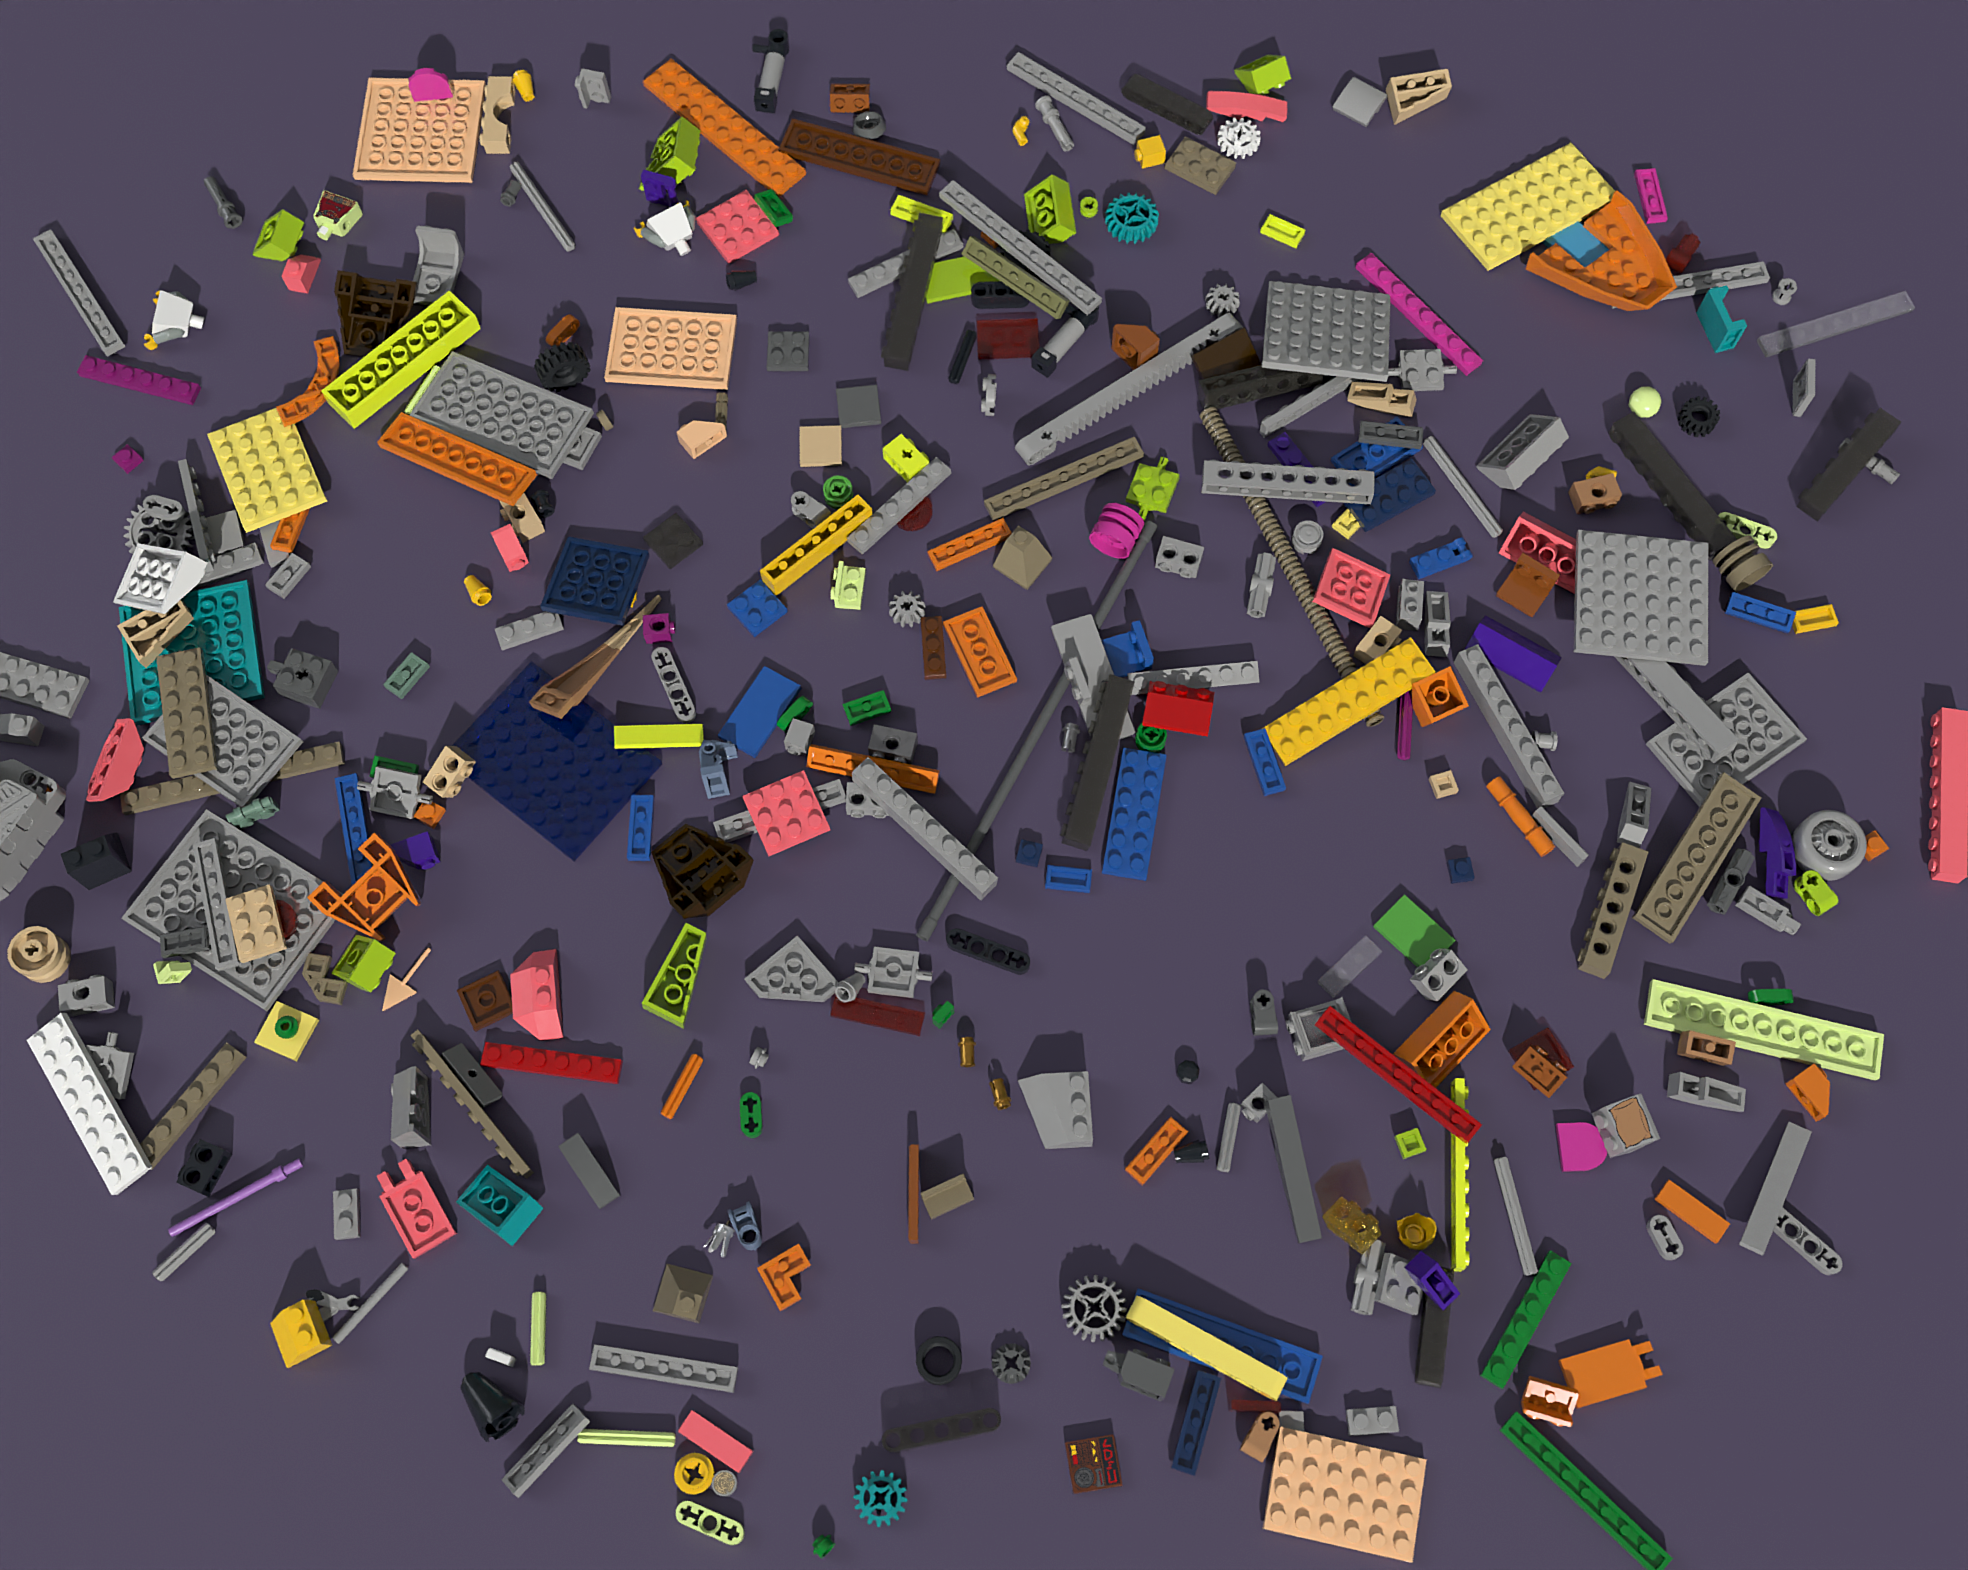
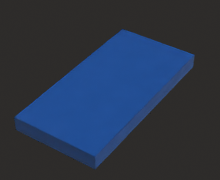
[1330,416,1423,486]
[718,666,802,758]

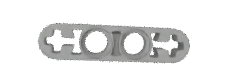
[651,647,696,723]
[1773,1207,1843,1275]

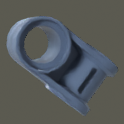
[727,1201,762,1251]

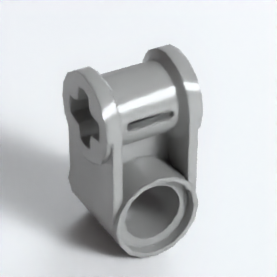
[791,491,831,529]

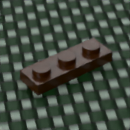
[921,616,946,680]

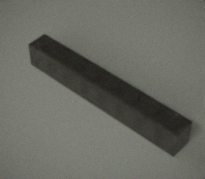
[881,213,943,371]
[1608,412,1737,561]
[1060,674,1135,851]

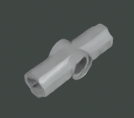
[1247,553,1276,618]
[1351,1238,1386,1315]

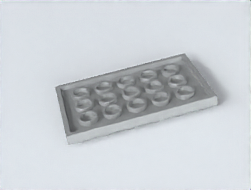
[1646,673,1807,807]
[142,675,303,808]

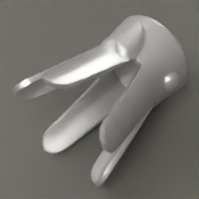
[703,1220,735,1258]

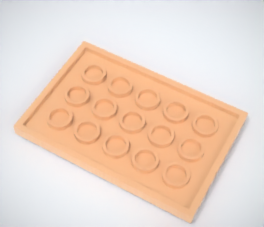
[604,307,737,390]
[1262,1427,1426,1563]

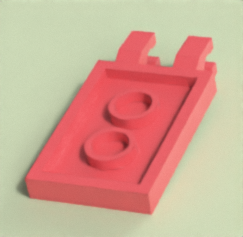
[377,1159,457,1259]

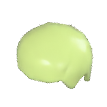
[1628,386,1661,418]

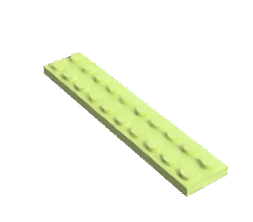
[1644,979,1884,1081]

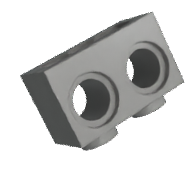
[1155,536,1204,578]
[1396,579,1424,631]
[846,782,889,818]
[1410,948,1467,1001]

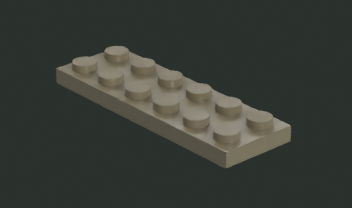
[156,647,217,779]

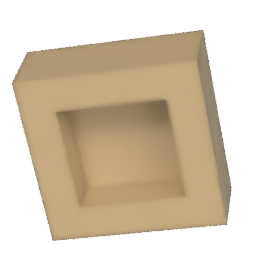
[1429,770,1459,799]

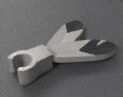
[306,1289,360,1322]

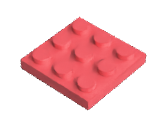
[696,190,779,264]
[1312,548,1390,629]
[742,770,830,857]

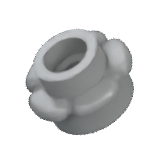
[749,1047,769,1069]

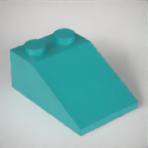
[456,1165,544,1246]

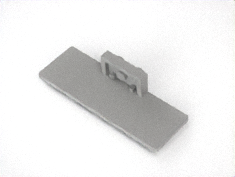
[1051,614,1135,747]

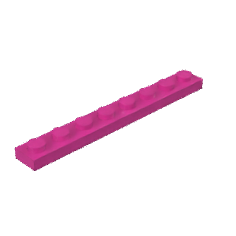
[1355,253,1483,376]

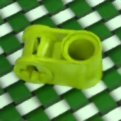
[1793,870,1838,916]

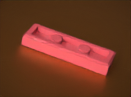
[678,1410,753,1473]

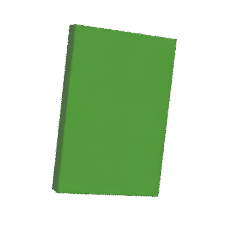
[1373,894,1456,967]

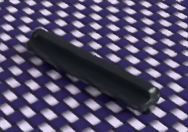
[948,329,977,384]

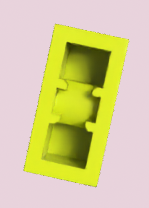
[882,434,929,483]

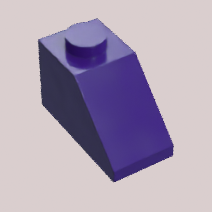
[390,831,440,870]
[1404,1251,1460,1310]

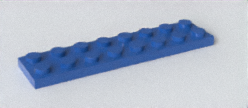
[1122,1288,1323,1404]

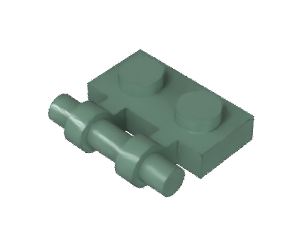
[225,796,280,828]

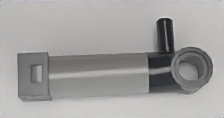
[752,29,789,114]
[1031,304,1099,378]

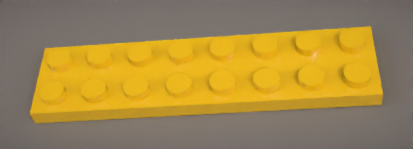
[1262,637,1436,766]

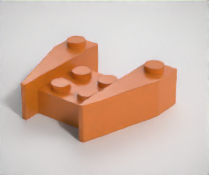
[307,833,422,941]

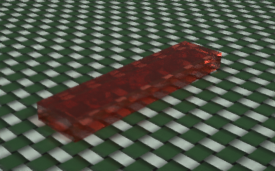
[830,994,925,1036]

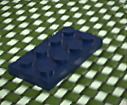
[1344,459,1436,533]

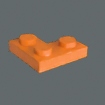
[757,1244,811,1311]

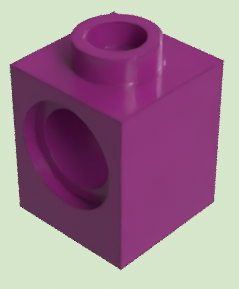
[643,613,676,644]

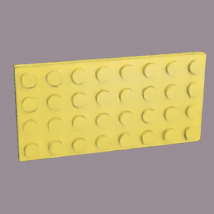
[1441,143,1615,271]

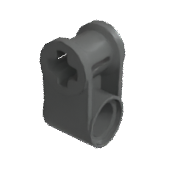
[1250,990,1278,1036]

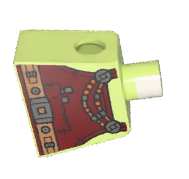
[314,190,363,240]

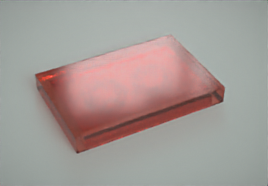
[977,318,1039,359]

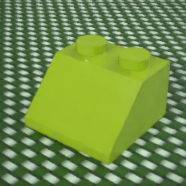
[1234,55,1291,95]
[252,209,304,261]
[331,935,396,993]

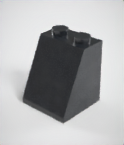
[61,832,132,890]

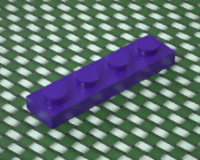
[1267,432,1326,507]

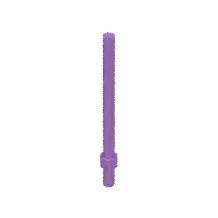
[168,1158,304,1237]

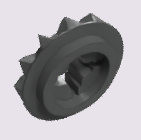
[992,1343,1031,1384]

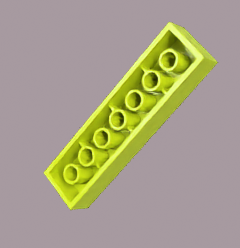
[321,291,481,429]

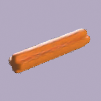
[661,1054,703,1119]

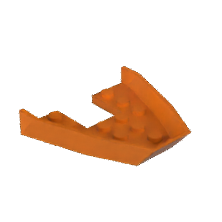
[1526,190,1677,311]

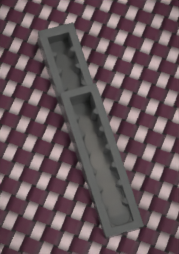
[1264,1095,1322,1244]

